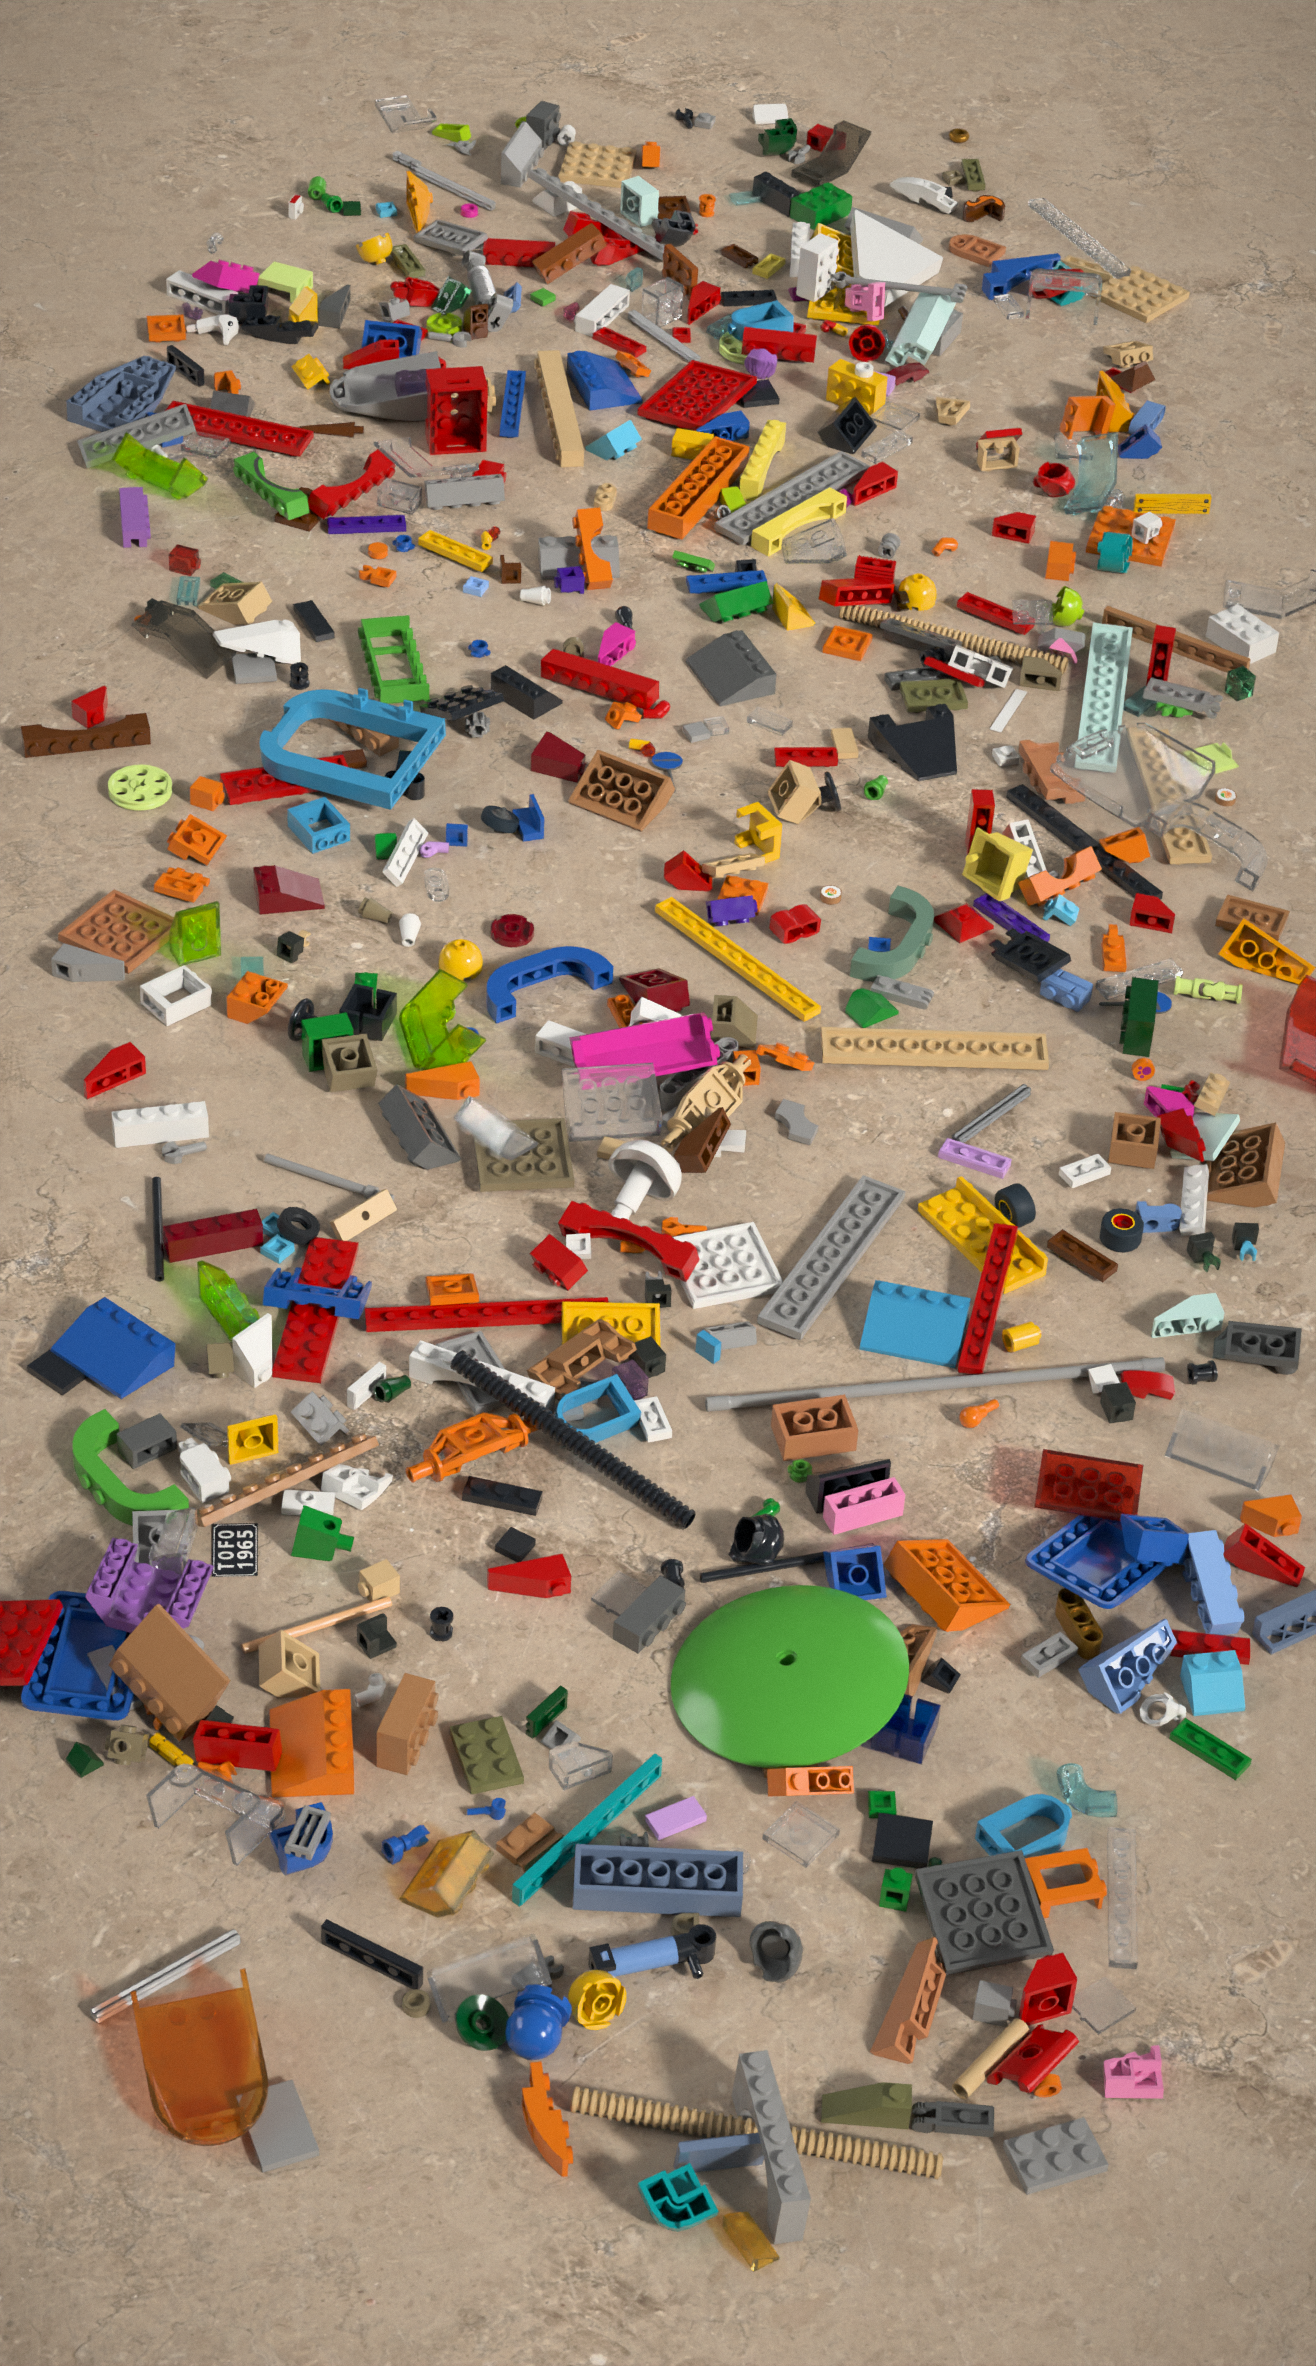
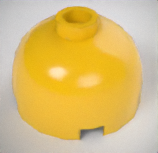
[356,233,393,265]
[898,573,937,611]
[438,939,483,981]
[568,1970,626,2030]

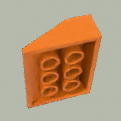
[883,1539,1011,1632]
[269,1689,354,1798]

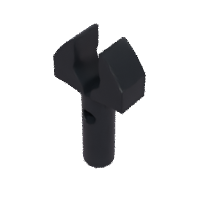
[675,108,693,129]

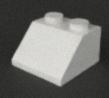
[533,181,582,216]

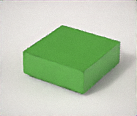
[530,288,556,306]

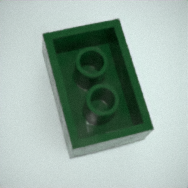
[1119,977,1159,1057]

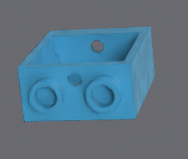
[287,797,350,854]

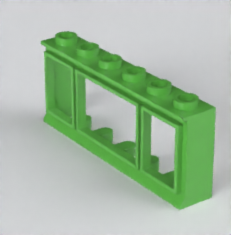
[358,615,429,704]

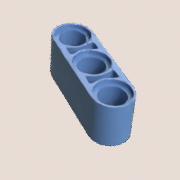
[1129,400,1166,434]

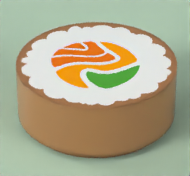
[1215,788,1237,806]
[820,885,842,905]

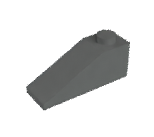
[317,285,351,328]

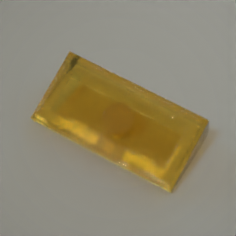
[722,2211,779,2272]

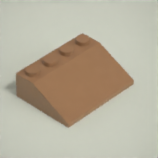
[568,749,675,832]
[1206,1122,1285,1208]
[109,1604,231,1742]

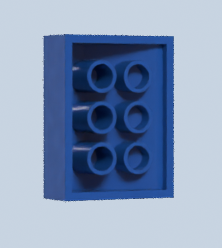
[567,350,643,411]
[51,1297,176,1399]

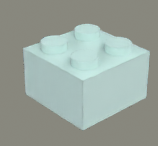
[620,176,659,228]

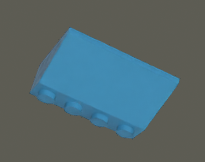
[859,1280,971,1368]

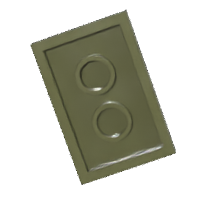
[900,679,968,713]
[450,1716,524,1795]

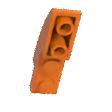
[521,2061,573,2177]

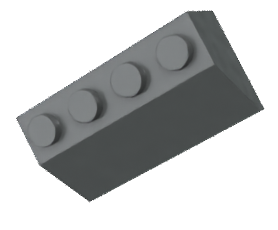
[378,1084,461,1170]

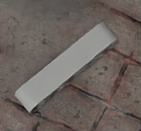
[659,1037,738,1112]

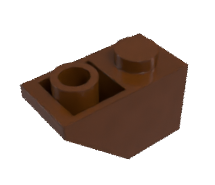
[463,304,488,340]

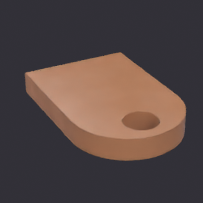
[949,234,1006,267]

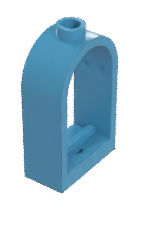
[728,300,794,341]
[556,1374,642,1443]
[975,1794,1072,1858]

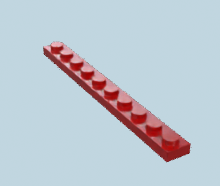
[365,1297,609,1332]

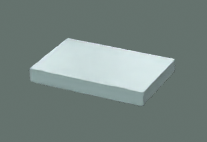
[1170,1112,1240,1161]

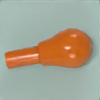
[959,1399,999,1428]

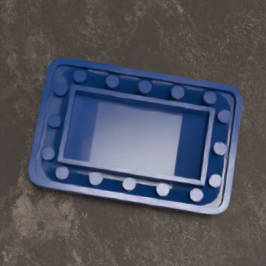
[1025,1505,1168,1609]
[21,1591,134,1721]

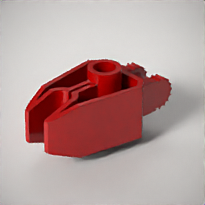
[390,277,442,307]

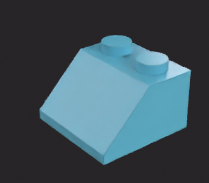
[585,420,642,460]
[1180,1650,1245,1716]

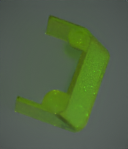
[112,432,208,500]
[399,969,486,1071]

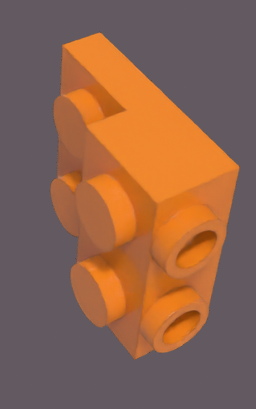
[167,814,227,866]

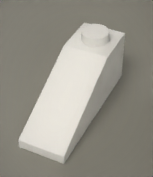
[1002,820,1047,878]

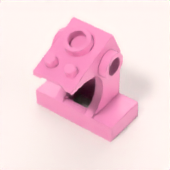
[845,282,885,321]

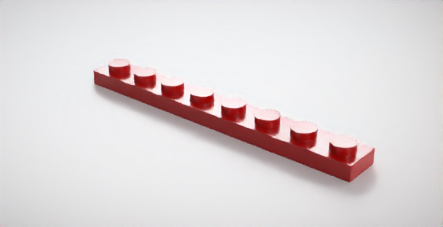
[958,1223,1018,1375]

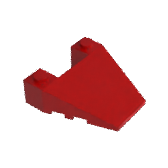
[563,211,645,266]

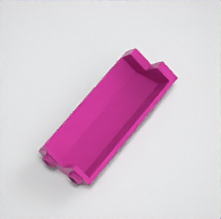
[569,1012,720,1090]

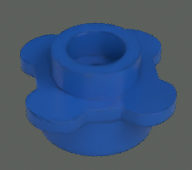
[393,535,415,552]
[468,640,491,658]

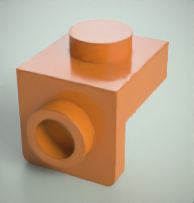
[214,370,241,394]
[605,702,642,729]

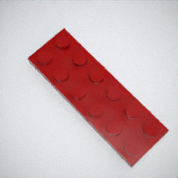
[220,755,348,805]

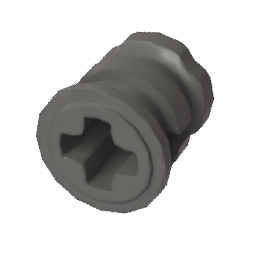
[620,1832,649,1847]

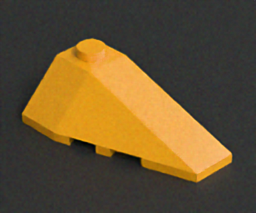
[406,171,433,234]

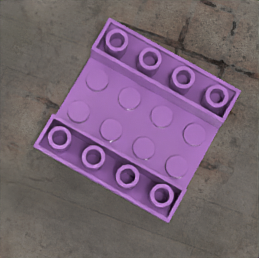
[86,1538,214,1633]

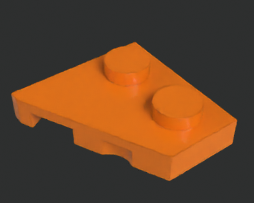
[756,1042,815,1071]

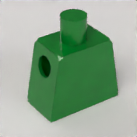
[291,1505,354,1561]

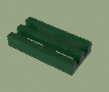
[525,1685,568,1739]

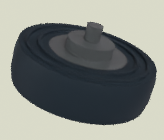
[481,805,519,833]

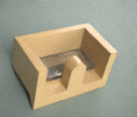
[977,437,1020,471]

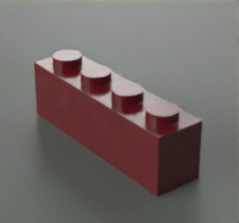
[163,1209,263,1263]

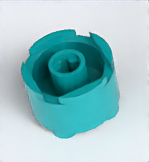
[1097,532,1133,573]

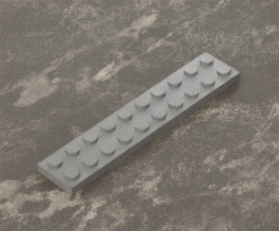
[714,451,870,545]
[757,1175,905,1341]

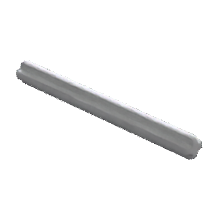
[415,166,496,211]
[628,310,701,362]
[90,1929,241,2023]

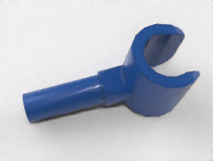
[467,1798,506,1820]

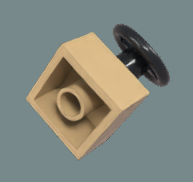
[767,760,841,824]

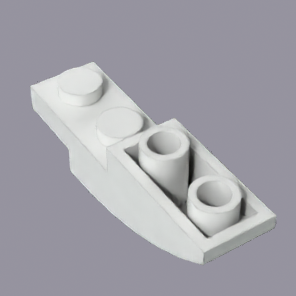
[889,177,958,214]

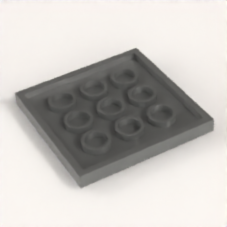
[914,1850,1054,1975]

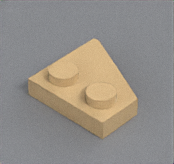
[936,397,970,425]

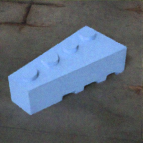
[1178,1530,1244,1635]

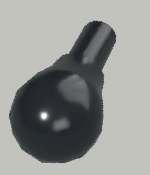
[615,606,633,630]

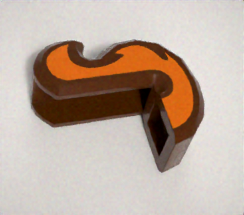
[962,195,1006,222]

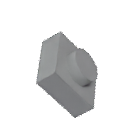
[694,113,716,129]

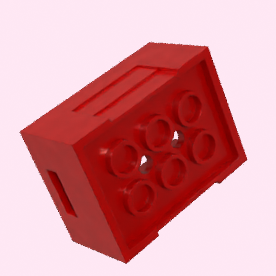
[425,366,488,455]

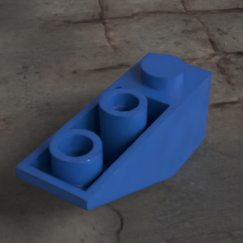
[696,410,750,441]

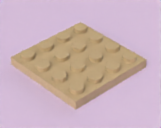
[559,142,637,188]
[1090,265,1190,323]

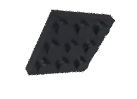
[419,685,504,721]

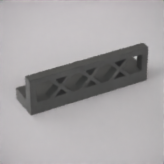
[880,618,962,660]

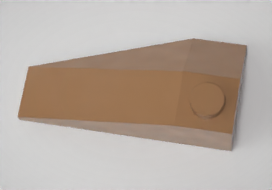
[900,1624,937,1704]

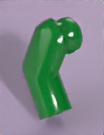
[751,1498,780,1517]

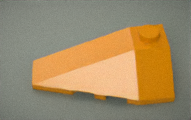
[1218,918,1316,986]

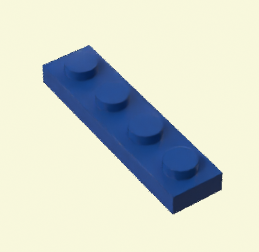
[686,570,768,594]

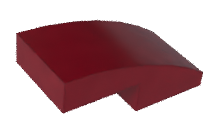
[886,363,930,386]

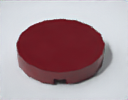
[490,914,534,948]

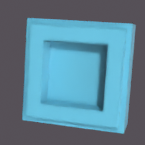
[376,202,397,218]

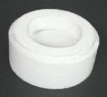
[854,362,874,378]

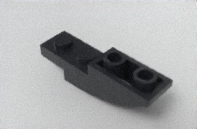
[241,315,318,344]

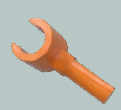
[198,1762,237,1784]

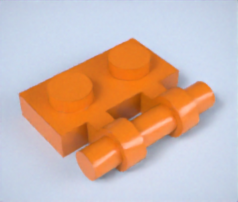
[154,867,210,903]

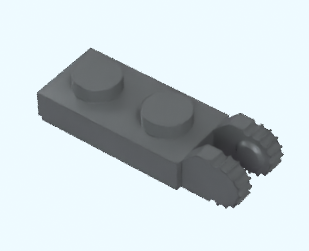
[911,2101,994,2137]

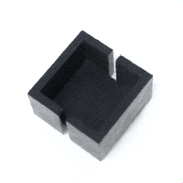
[339,983,397,1041]

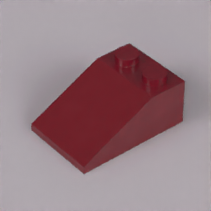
[253,865,325,915]
[619,968,690,1012]

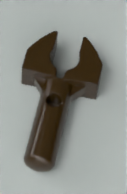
[893,586,909,612]

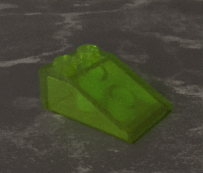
[169,901,221,966]

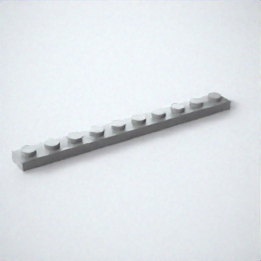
[527,168,664,261]

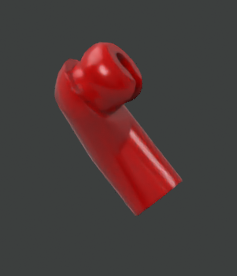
[1182,1080,1200,1103]

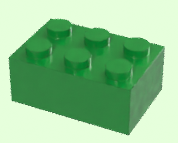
[790,182,853,230]

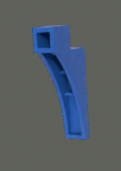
[982,253,1061,300]

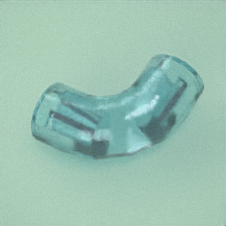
[1056,1763,1118,1818]

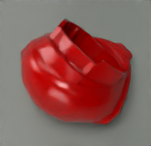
[1033,461,1076,497]

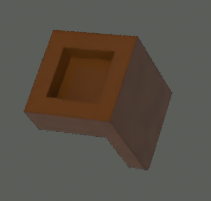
[500,555,522,584]

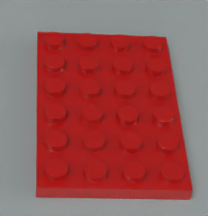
[638,360,757,431]

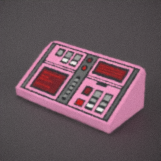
[1049,638,1077,664]

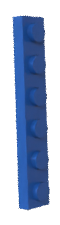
[500,370,526,438]

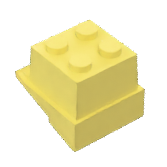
[962,828,1033,901]

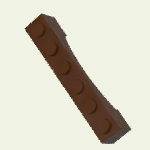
[21,713,151,758]

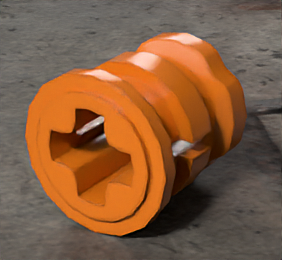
[699,194,716,217]

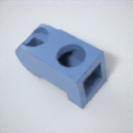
[1135,1201,1182,1233]

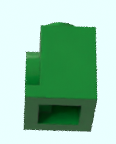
[879,1867,913,1912]

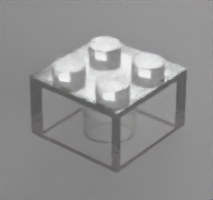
[642,277,684,328]

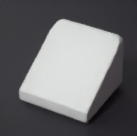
[1087,1364,1120,1393]

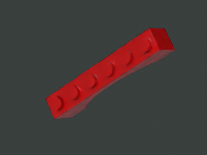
[308,448,397,520]
[558,1201,700,1282]

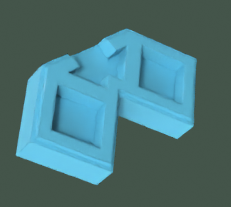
[260,1212,295,1264]

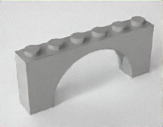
[732,2050,811,2244]

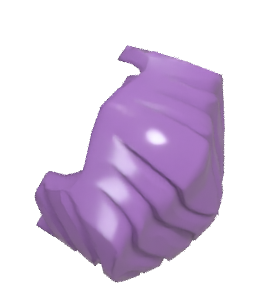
[744,349,777,379]

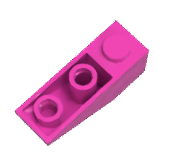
[598,622,636,666]

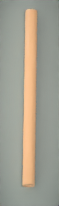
[241,1596,392,1654]

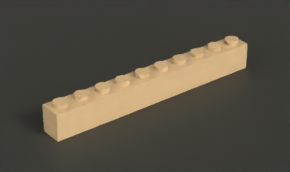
[534,350,584,467]

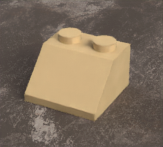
[259,1630,320,1698]

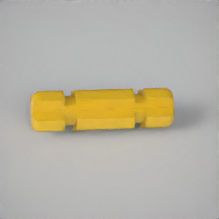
[149,1733,194,1773]

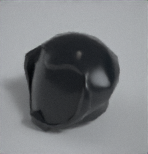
[728,1514,785,1565]

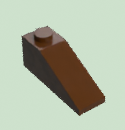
[674,1107,731,1173]

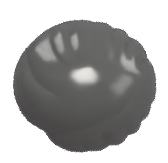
[750,1921,803,1983]

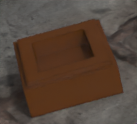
[342,749,367,769]

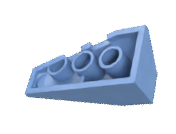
[1078,1619,1177,1714]

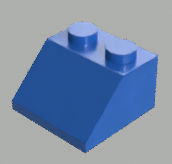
[1120,1514,1189,1566]
[823,1545,887,1600]

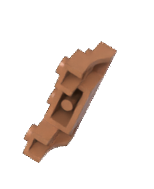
[1018,740,1086,804]

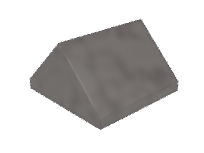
[210,391,255,417]

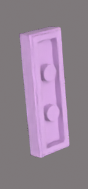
[938,1138,1012,1179]

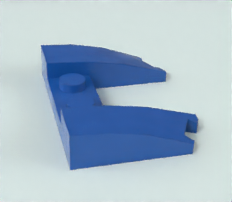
[263,1267,372,1319]

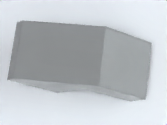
[1038,627,1085,652]

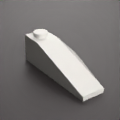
[213,620,301,664]

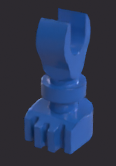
[382,1825,430,1865]

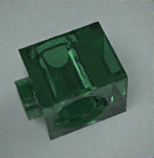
[1224,666,1256,701]

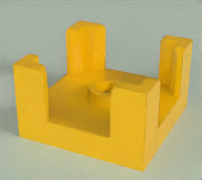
[734,802,782,863]

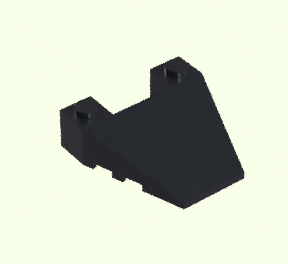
[868,704,957,781]

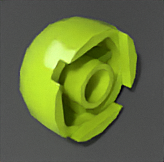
[1048,586,1084,627]

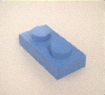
[504,282,522,314]

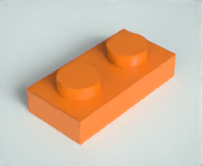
[615,351,651,377]

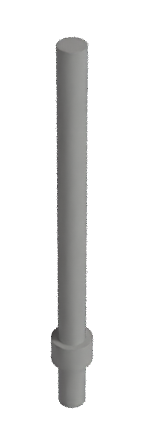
[264,1154,394,1201]

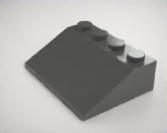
[686,630,777,706]

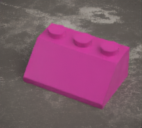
[192,259,260,293]

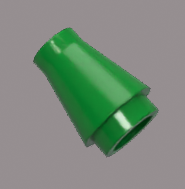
[321,193,343,213]

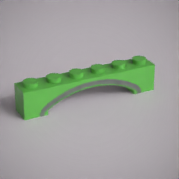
[233,452,309,520]

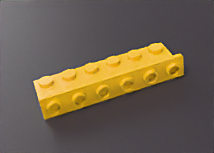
[918,1176,1048,1294]

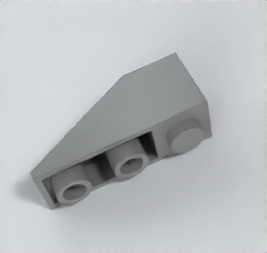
[51,943,125,982]

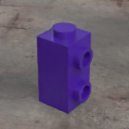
[706,895,757,927]

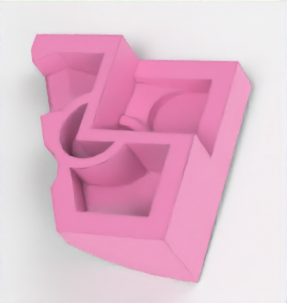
[1103,2045,1164,2099]

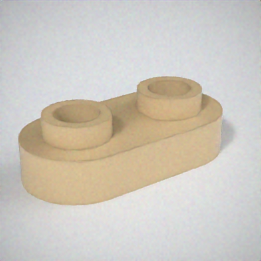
[594,483,617,511]

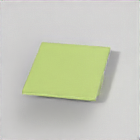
[1182,742,1239,777]

